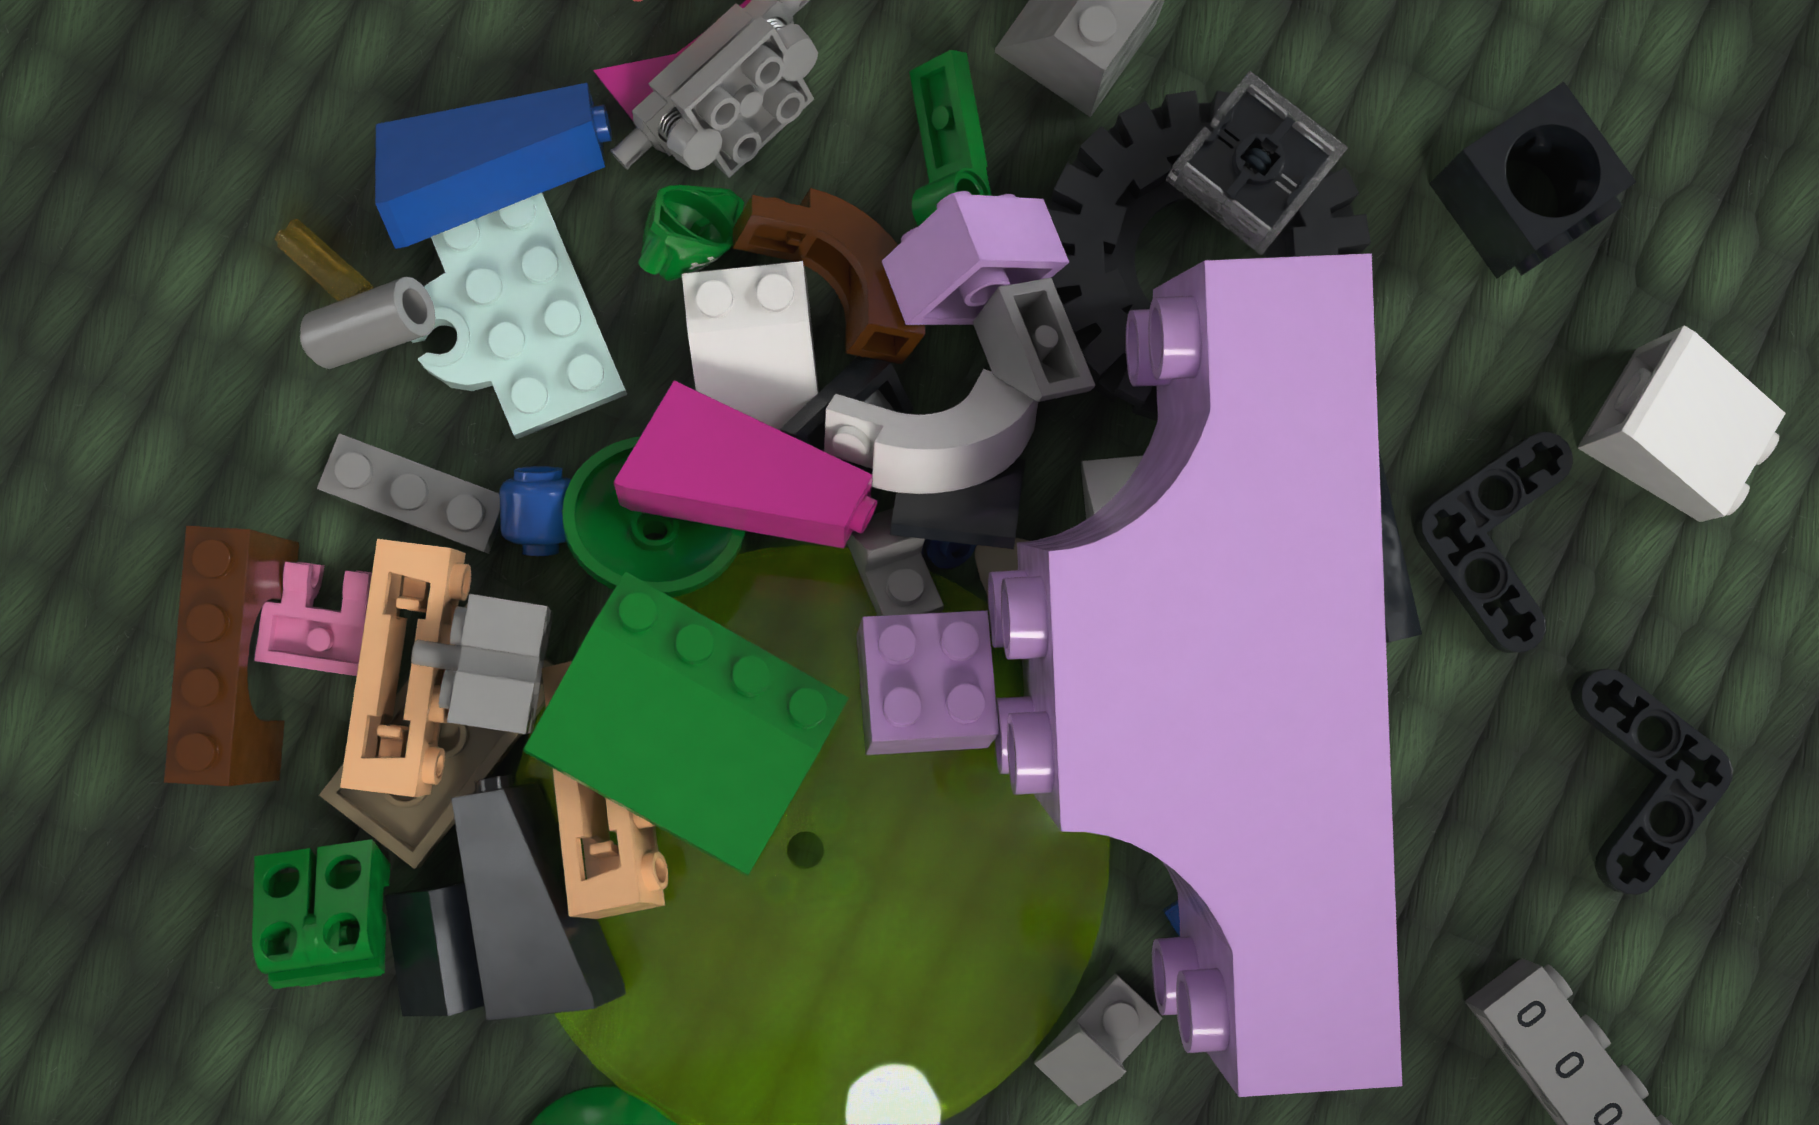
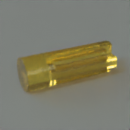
[274,219,374,301]

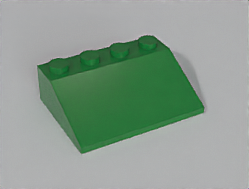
[523,571,849,877]

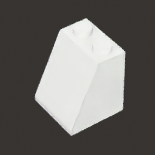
[1577,326,1786,522]

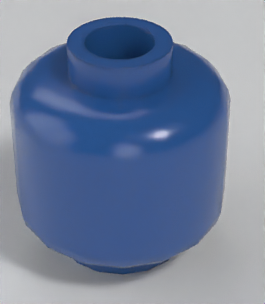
[499,466,571,556]

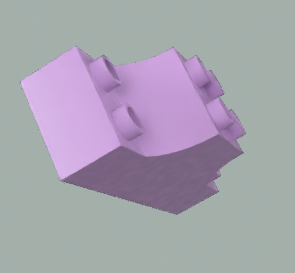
[988,253,1402,1097]

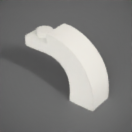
[824,369,1038,494]

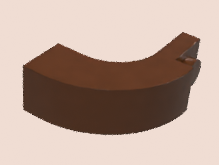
[733,188,925,364]

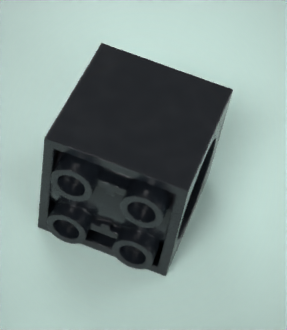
[1429,82,1636,279]

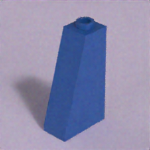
[375,83,612,249]

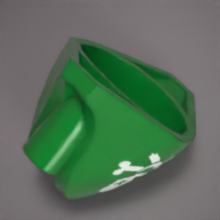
[638,185,744,282]

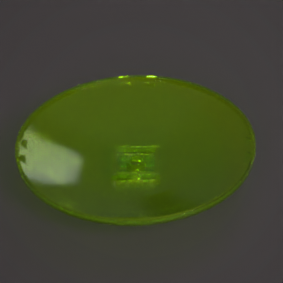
[514,545,1110,1125]

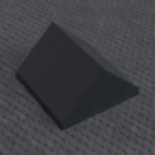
[384,881,485,1016]

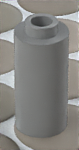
[300,277,435,369]

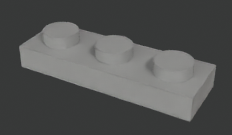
[317,433,501,554]

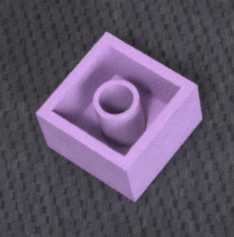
[882,191,1069,325]
[857,610,999,755]

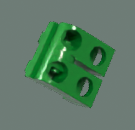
[252,839,391,989]

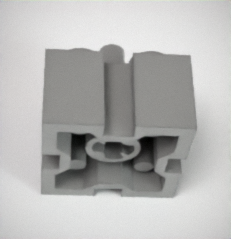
[411,594,553,734]

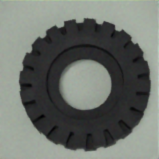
[1048,90,1371,421]

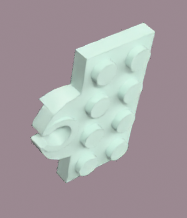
[412,193,627,439]

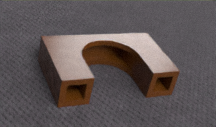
[164,526,299,786]

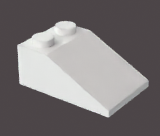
[682,261,819,430]

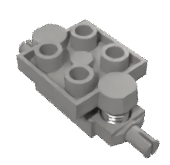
[610,0,818,178]

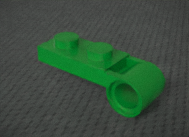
[909,50,991,226]

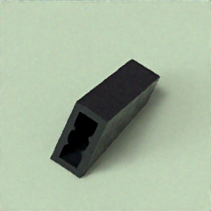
[451,774,626,1021]

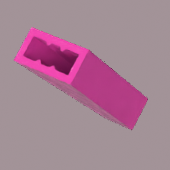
[614,380,877,548]

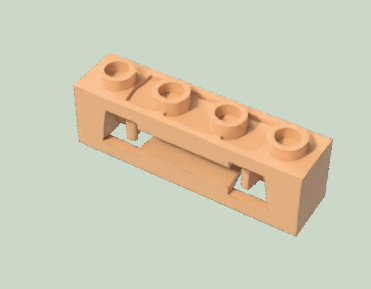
[340,539,471,797]
[542,661,668,919]

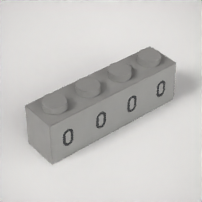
[1465,958,1673,1125]

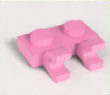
[254,562,372,676]

